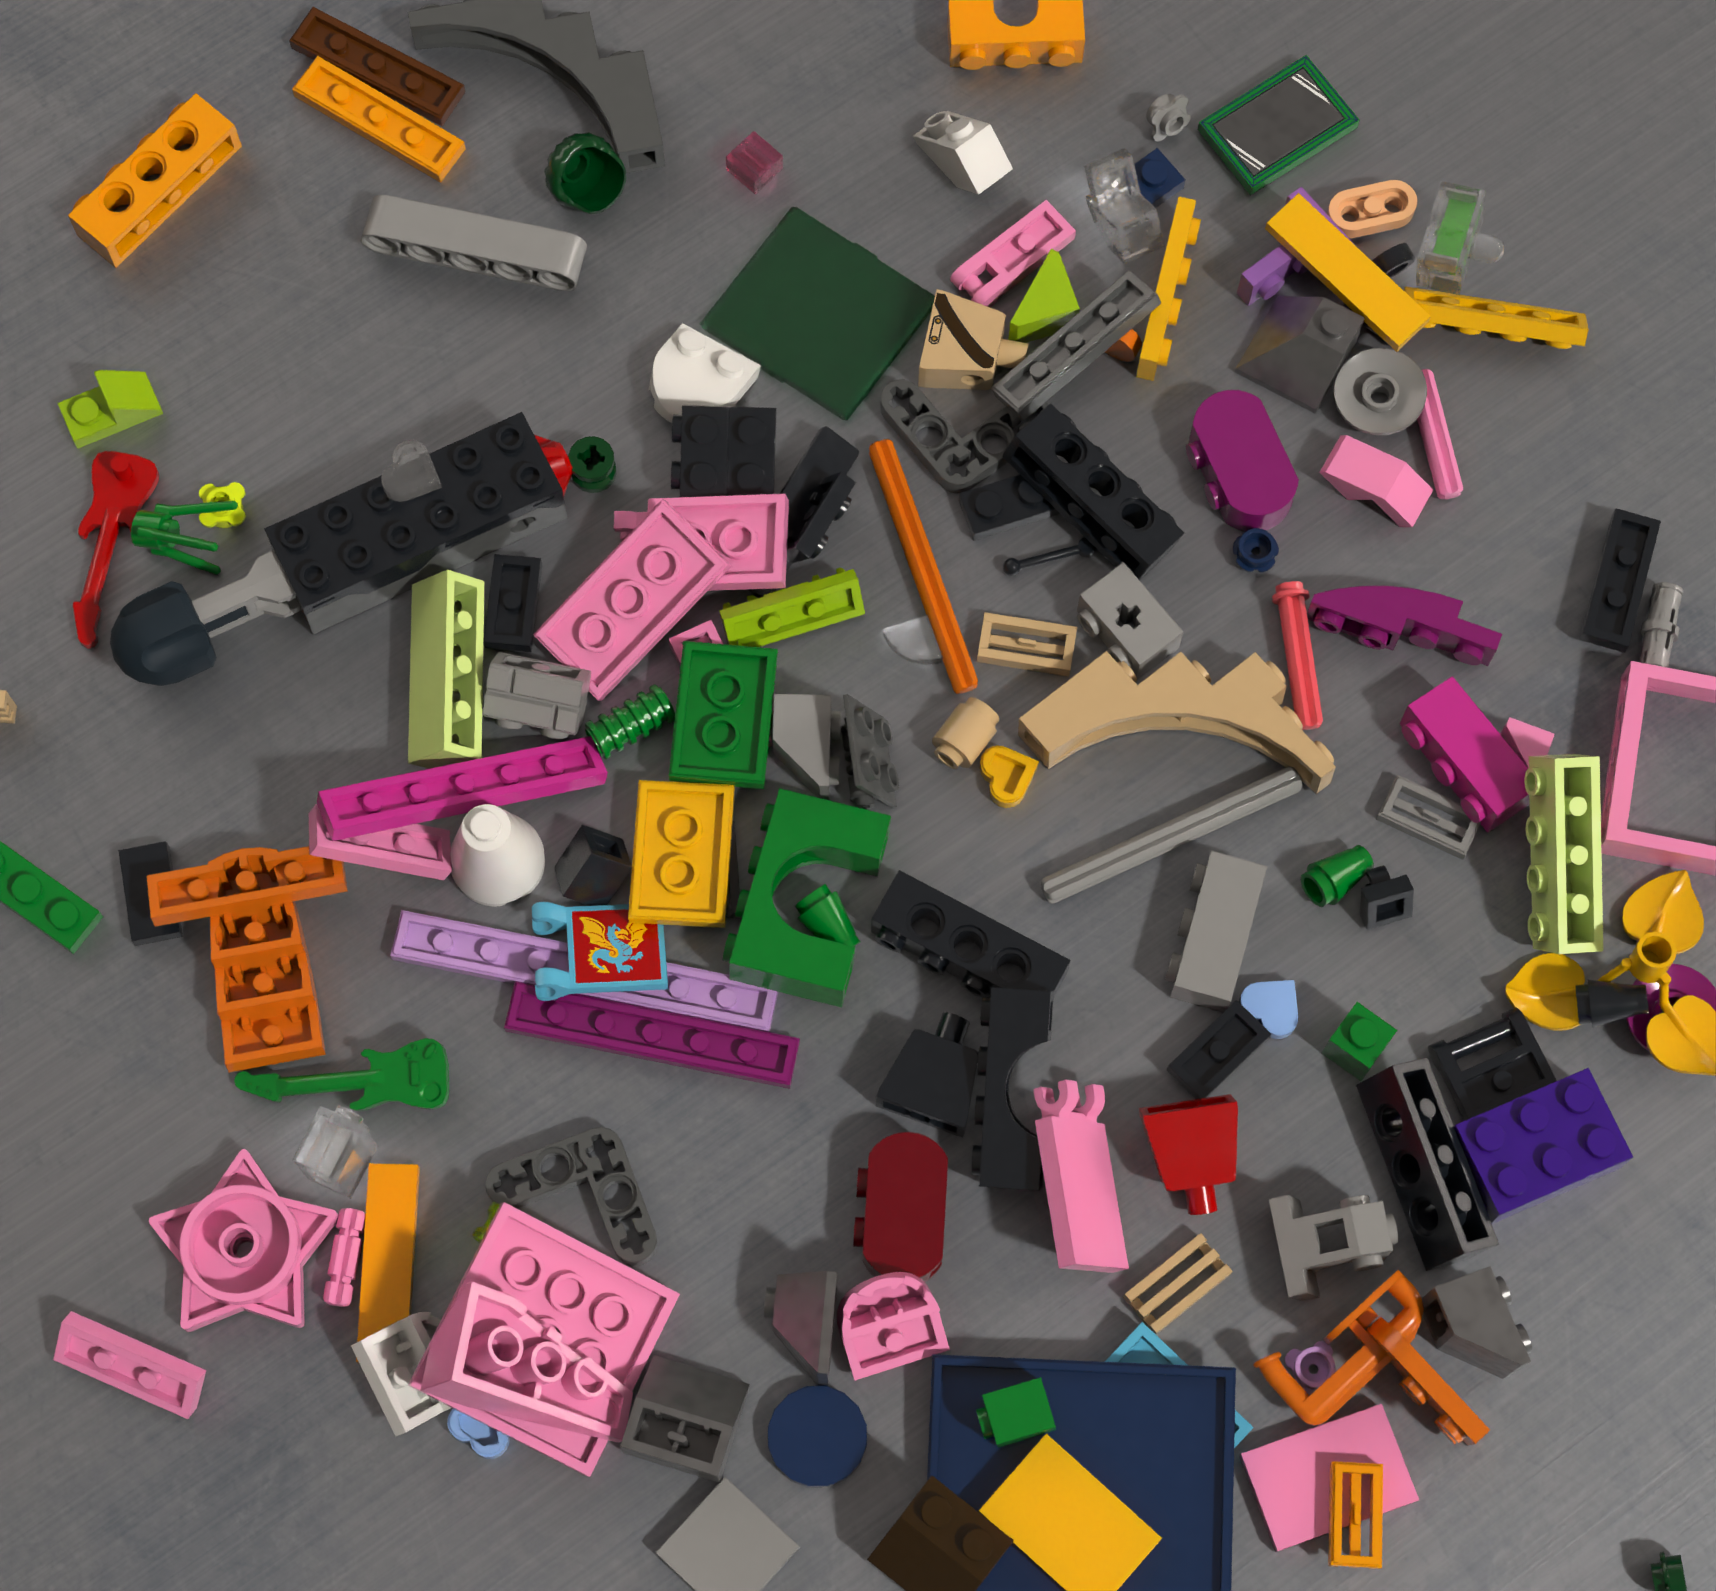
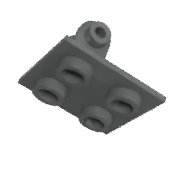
[841,694,899,810]

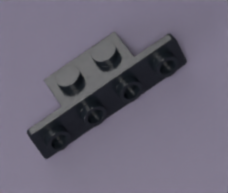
[747,426,859,598]

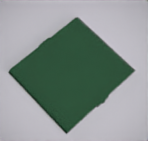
[700,207,935,421]

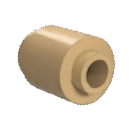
[932,697,999,769]

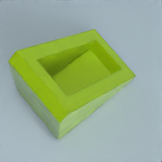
[1008,249,1080,343]

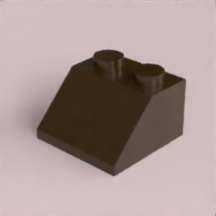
[867,1475,1014,1591]

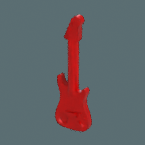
[73,451,159,649]

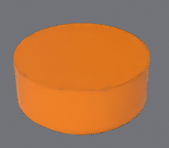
[1105,329,1142,362]

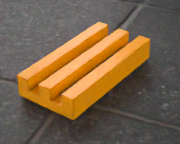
[1328,1461,1383,1569]

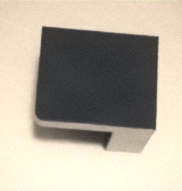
[555,825,632,906]

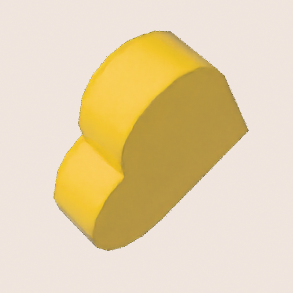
[979,745,1039,808]

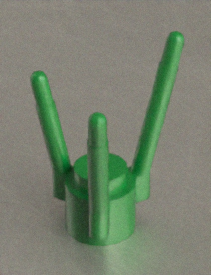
[131,501,238,575]

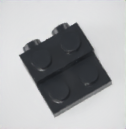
[671,405,777,497]

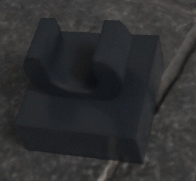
[1360,865,1414,930]

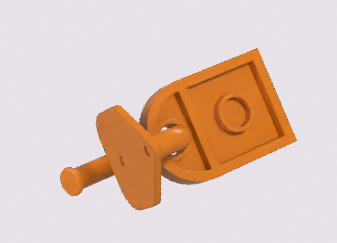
[1253,1269,1490,1446]

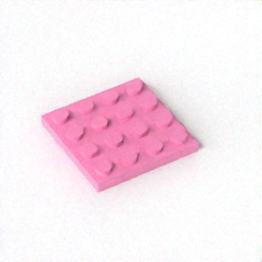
[408,1202,680,1477]

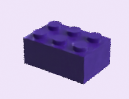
[1454,1068,1633,1224]

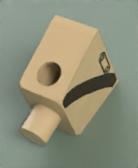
[918,289,1029,390]

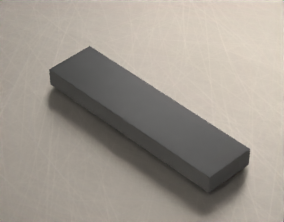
[991,270,1161,421]

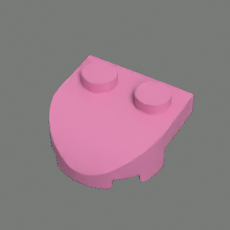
[837,1272,950,1381]

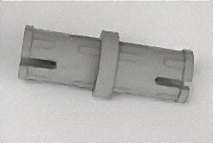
[1639,582,1683,668]

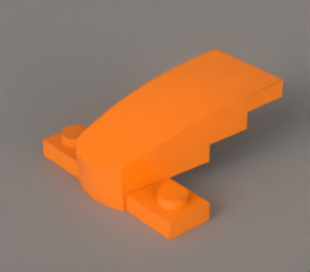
[147,846,348,1073]

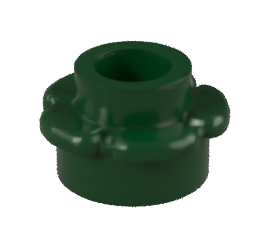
[1651,1551,1687,1591]

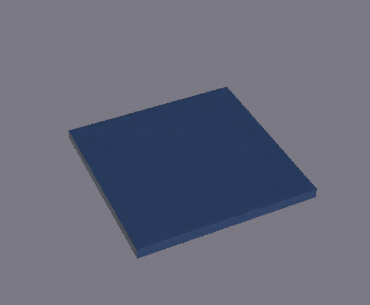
[927,1354,1236,1591]

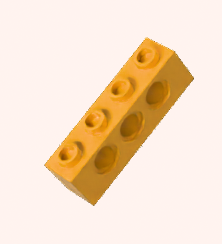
[68,93,242,268]

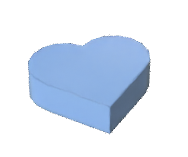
[1239,980,1298,1039]
[447,1409,510,1459]

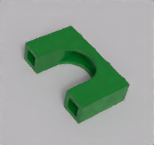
[722,788,891,1008]

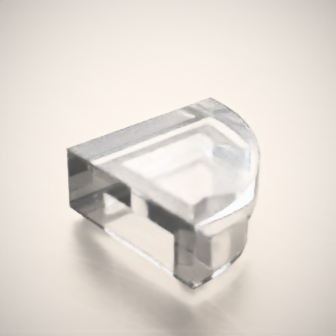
[883,615,943,665]

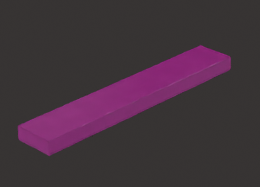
[504,982,800,1089]

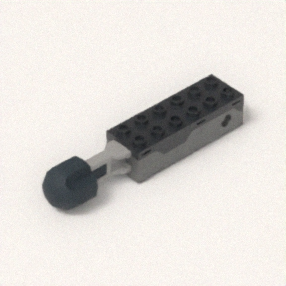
[110,412,573,686]

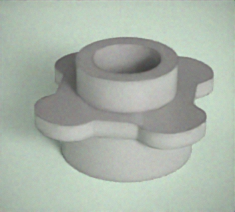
[1146,94,1191,142]

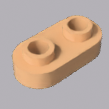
[1327,180,1417,238]

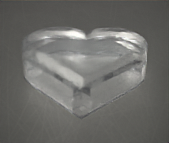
[381,440,442,502]

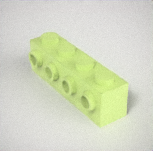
[408,569,484,769]
[1524,754,1603,954]

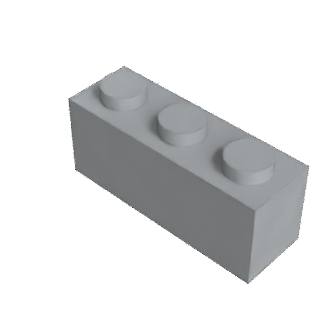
[1165,851,1267,1012]

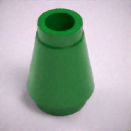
[1300,845,1374,907]
[795,884,861,947]

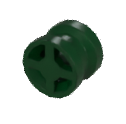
[568,436,616,493]

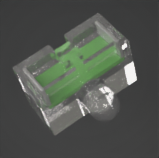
[1416,181,1505,295]

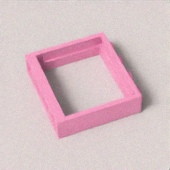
[1601,661,1716,876]

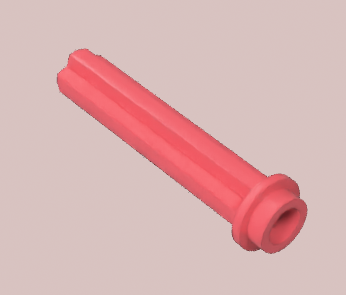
[1272,581,1323,730]

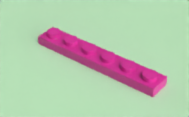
[317,736,608,841]

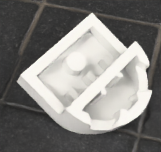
[648,323,761,423]
[351,1312,451,1437]

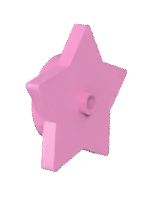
[148,1149,338,1332]

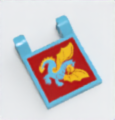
[532,902,668,1001]

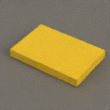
[628,780,735,928]
[979,1433,1162,1591]

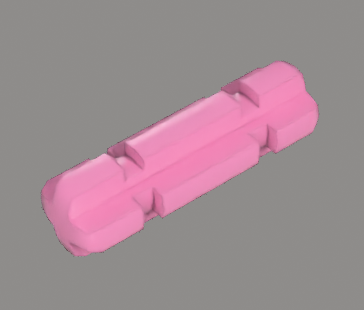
[323,1208,365,1307]

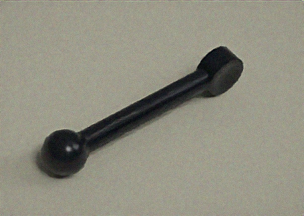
[1003,537,1096,576]

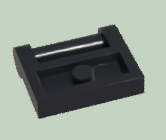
[1428,1007,1557,1121]

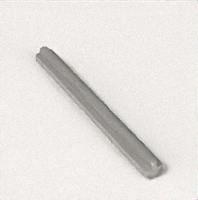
[1040,766,1303,904]

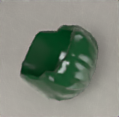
[544,132,626,214]

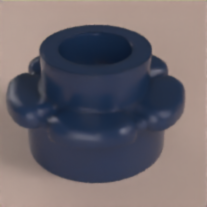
[1233,528,1279,573]

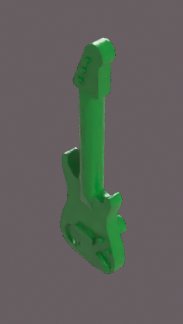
[234,1038,450,1111]

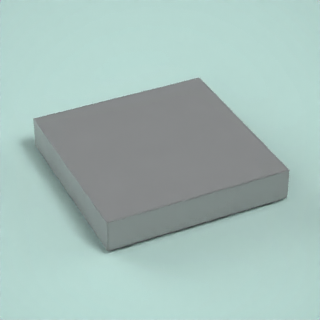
[656,1477,800,1591]

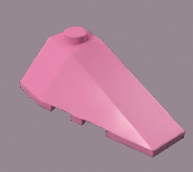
[420,1282,633,1443]

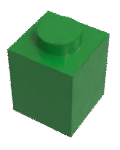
[1322,1002,1398,1081]
[976,1377,1056,1448]

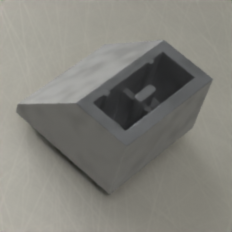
[1422,1266,1532,1379]
[620,1355,750,1483]

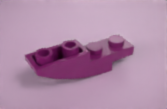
[1307,586,1502,666]

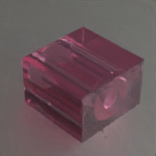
[726,131,783,195]

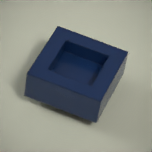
[1121,148,1186,212]

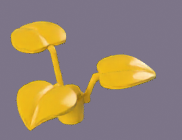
[1505,870,1716,1076]

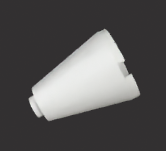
[450,804,545,907]

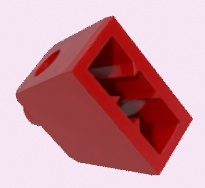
[1139,1094,1238,1215]

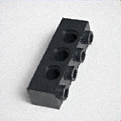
[1002,403,1185,581]
[871,870,1071,997]
[1356,1058,1499,1271]

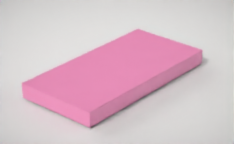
[533,499,731,701]

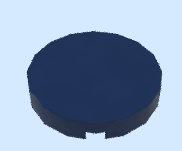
[768,1386,867,1488]

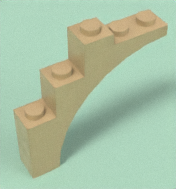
[1018,651,1336,794]

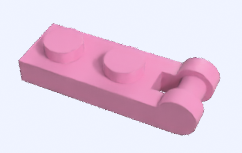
[950,200,1076,308]

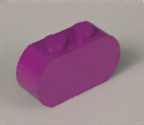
[1186,390,1299,532]

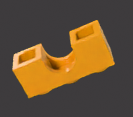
[947,0,1085,70]

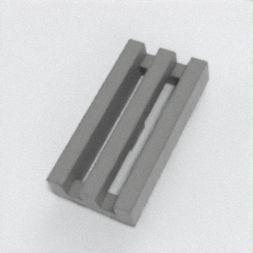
[1376,775,1481,860]

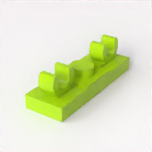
[719,567,865,647]

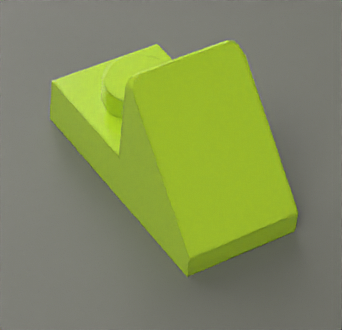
[58,370,163,449]

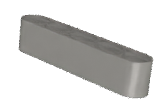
[361,195,587,291]

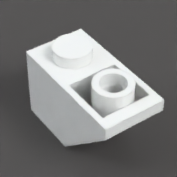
[913,111,1013,195]

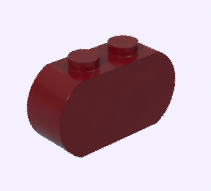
[853,1132,948,1282]

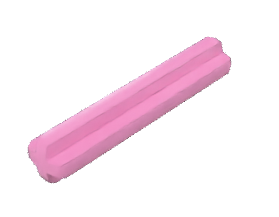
[1417,369,1463,500]

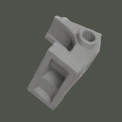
[1269,1195,1398,1301]

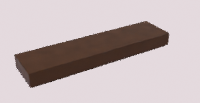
[289,7,465,127]

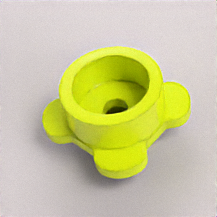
[199,482,246,528]

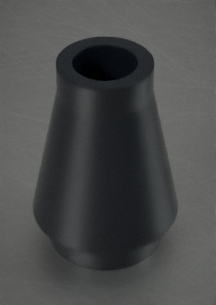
[1575,979,1649,1028]

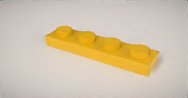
[1136,197,1201,381]
[1404,286,1589,349]

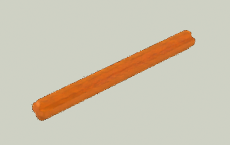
[869,439,978,694]

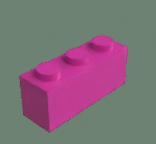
[1400,676,1530,833]

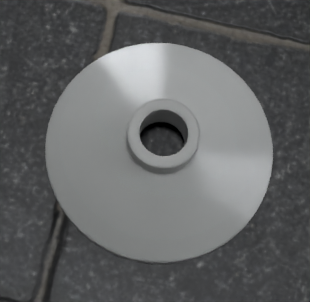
[1334,348,1427,436]

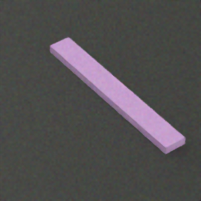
[390,910,778,1032]

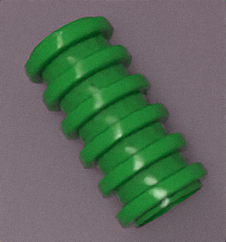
[585,684,675,760]

